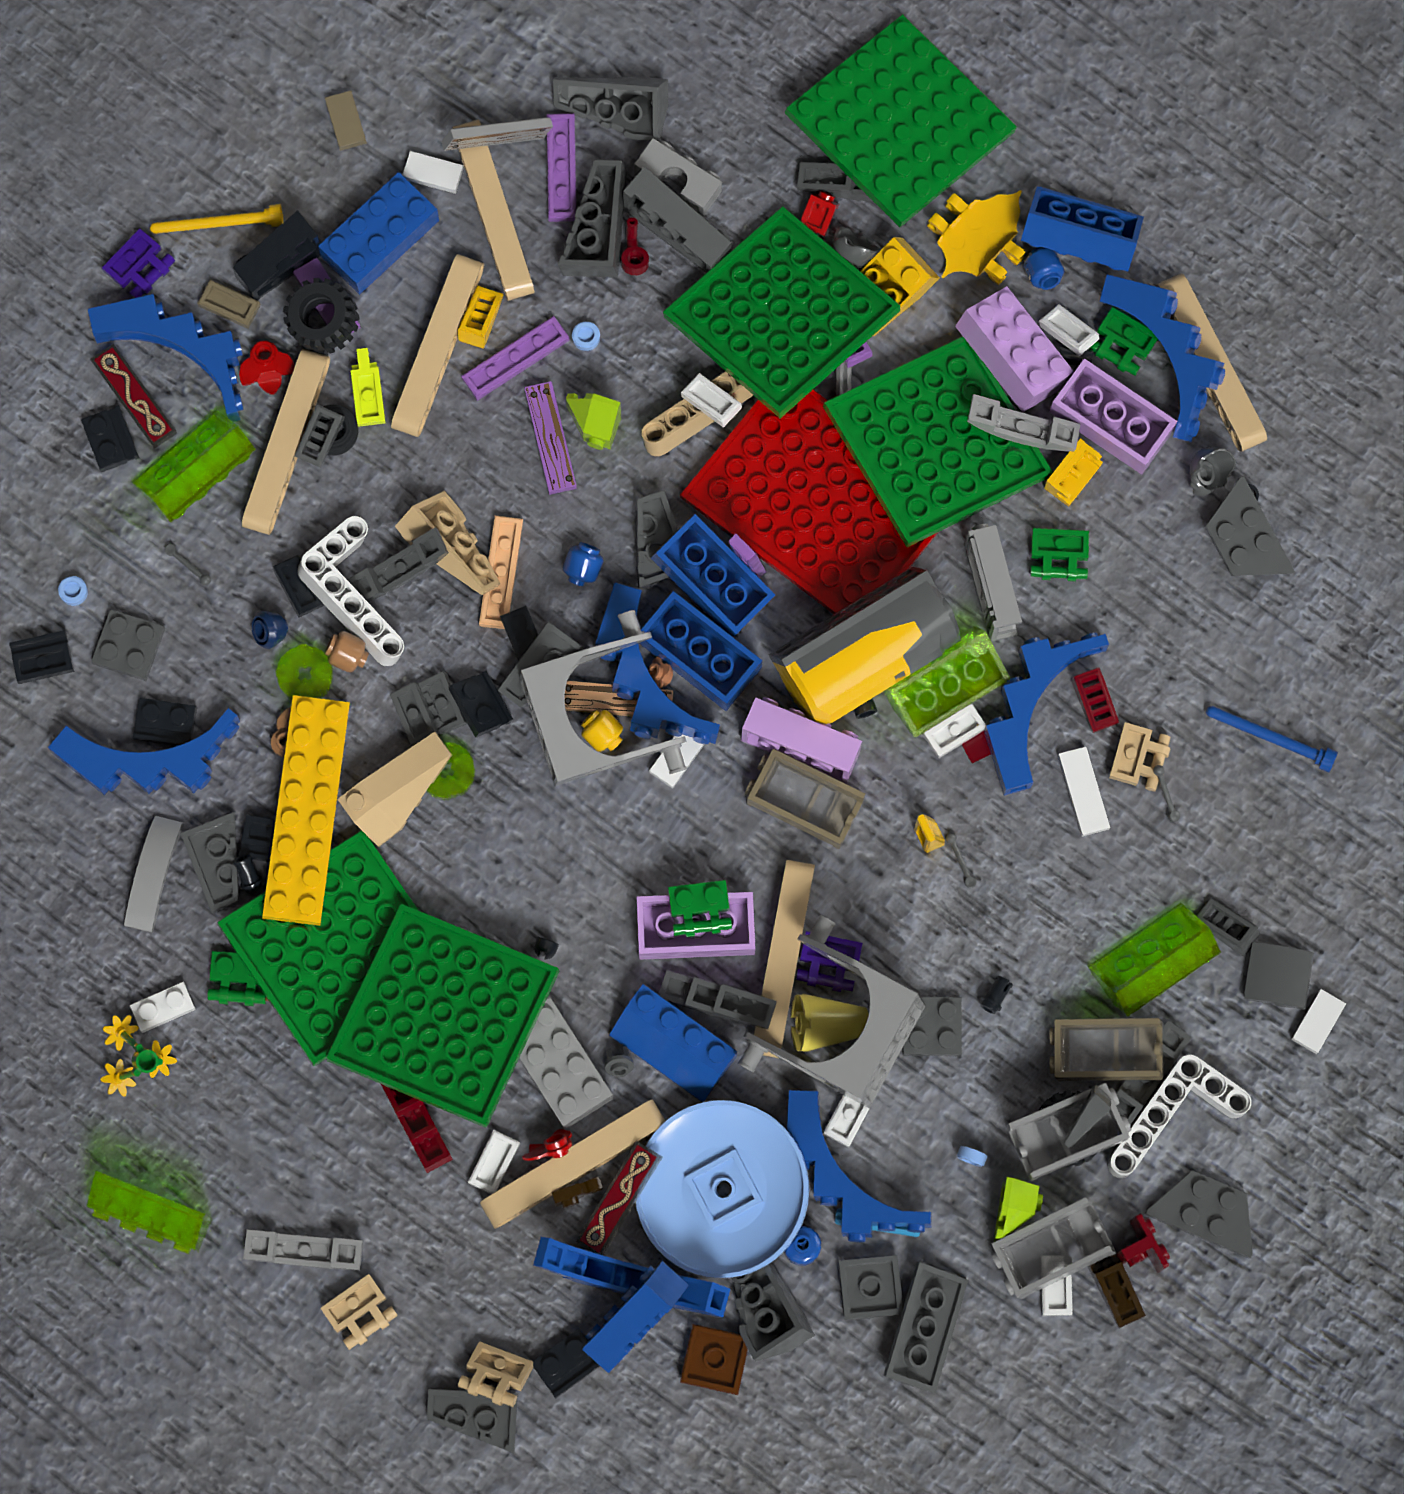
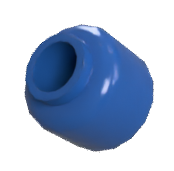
[1023,247,1064,290]
[563,542,603,586]
[784,1226,821,1266]

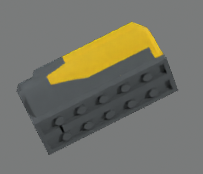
[769,567,961,724]

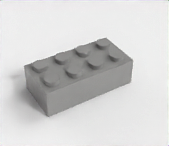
[519,998,613,1130]

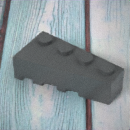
[558,160,627,277]
[623,167,731,273]

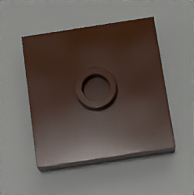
[680,1324,748,1396]

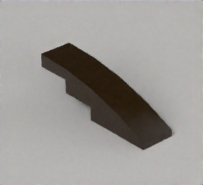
[1066,1219,1146,1328]

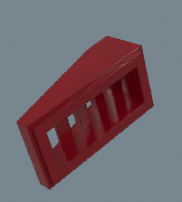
[1071,667,1119,733]

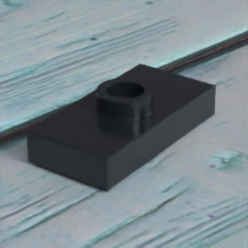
[273,555,324,618]
[500,606,538,661]

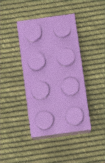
[955,286,1074,413]
[1050,359,1177,475]
[741,697,862,784]
[637,892,755,960]

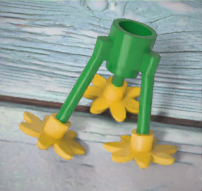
[100,1015,177,1097]

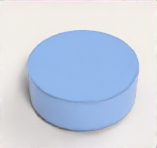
[572,321,600,351]
[58,576,88,606]
[957,1146,987,1167]

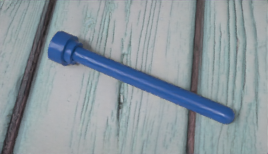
[1206,706,1338,773]

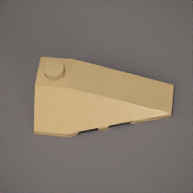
[395,491,500,595]
[337,732,452,847]

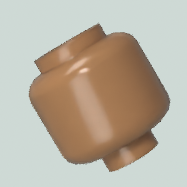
[324,631,369,673]

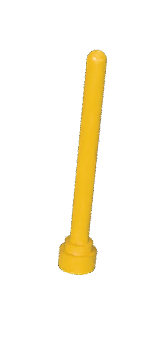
[150,204,284,234]

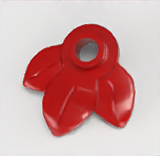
[239,341,295,395]
[522,1129,572,1161]

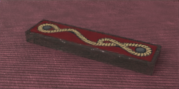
[90,344,177,449]
[576,1141,663,1255]

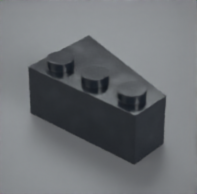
[232,210,321,300]

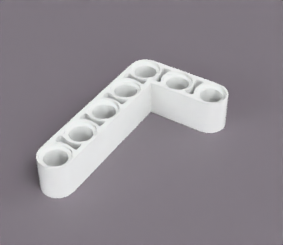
[297,516,404,666]
[1108,1055,1251,1178]

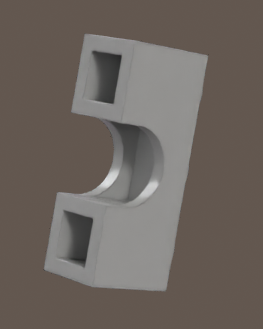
[634,138,722,217]

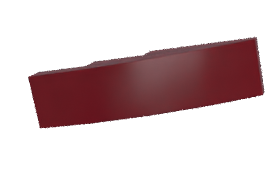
[381,1084,453,1173]

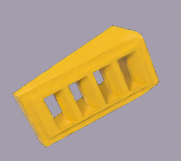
[458,286,503,348]
[914,814,945,853]

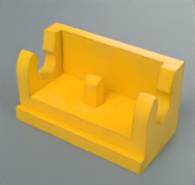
[1044,438,1103,507]

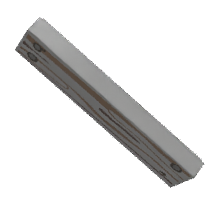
[442,117,553,151]

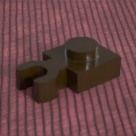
[552,1177,603,1209]

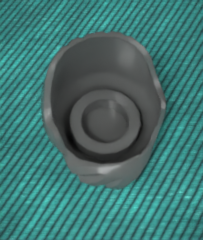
[832,227,880,269]
[1189,447,1236,496]

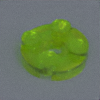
[276,644,334,700]
[426,742,475,800]

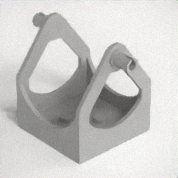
[519,610,687,786]
[737,915,925,1109]

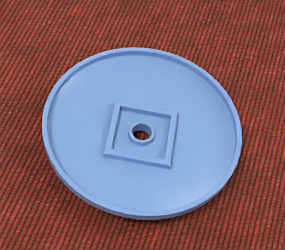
[635,1100,809,1278]

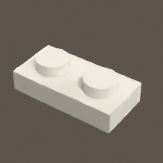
[923,703,986,759]
[130,982,196,1033]

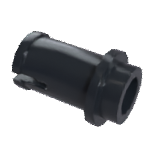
[1059,346,1093,365]
[233,854,263,893]
[980,976,1013,1014]

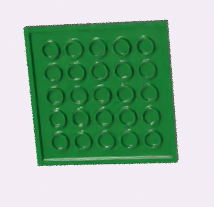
[785,14,1017,228]
[663,207,901,418]
[823,336,1053,547]
[217,831,419,1067]
[326,904,560,1128]

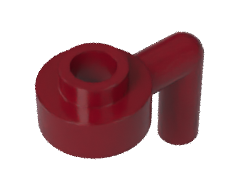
[621,217,649,276]

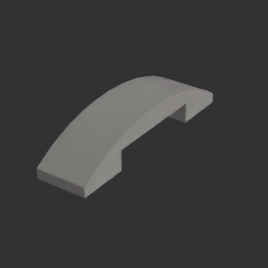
[967,394,1081,451]
[124,816,183,933]
[243,1230,363,1270]

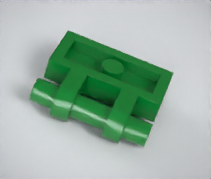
[1089,307,1158,376]
[1030,528,1089,582]
[668,880,732,937]
[207,951,266,1006]

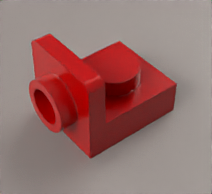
[801,191,840,236]

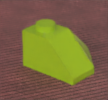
[566,393,621,450]
[993,1177,1043,1241]

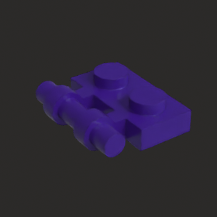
[102,229,175,298]
[796,931,863,992]

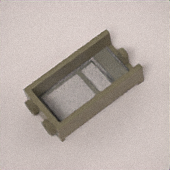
[745,749,866,849]
[1050,1018,1163,1081]

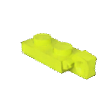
[351,348,386,427]

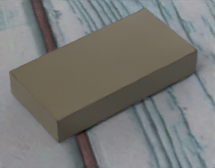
[325,90,367,151]
[197,280,261,329]

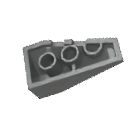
[553,77,668,141]
[731,1262,815,1361]

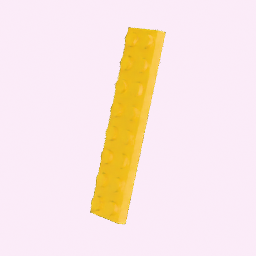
[262,695,350,926]

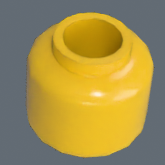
[581,709,623,752]

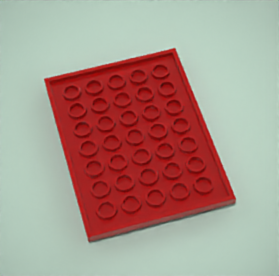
[680,390,940,614]

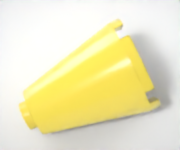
[791,994,869,1052]

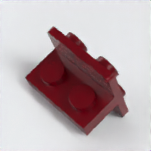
[1117,1213,1170,1273]

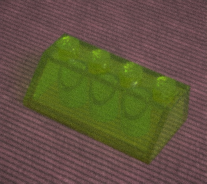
[131,409,256,522]
[883,626,1011,738]
[1087,902,1221,1017]
[86,1171,212,1255]

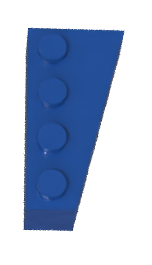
[582,1261,689,1373]

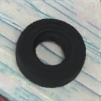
[308,404,359,456]

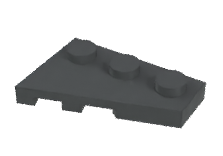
[636,490,678,589]
[497,621,585,707]
[180,812,239,914]
[427,1389,518,1454]

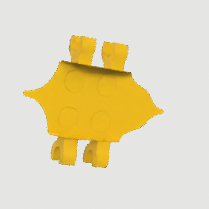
[927,190,1025,285]

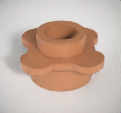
[648,657,673,689]

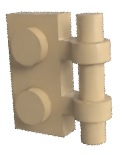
[1109,722,1171,791]
[320,1274,398,1350]
[458,1341,533,1407]

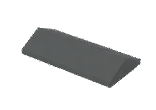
[883,1262,968,1393]

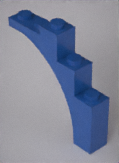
[1100,275,1225,442]
[88,294,244,422]
[595,583,720,744]
[984,633,1109,796]
[48,708,240,795]
[787,1090,932,1242]
[533,1237,730,1318]

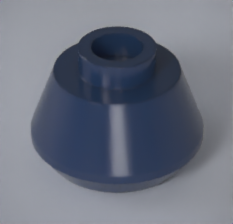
[252,611,288,649]

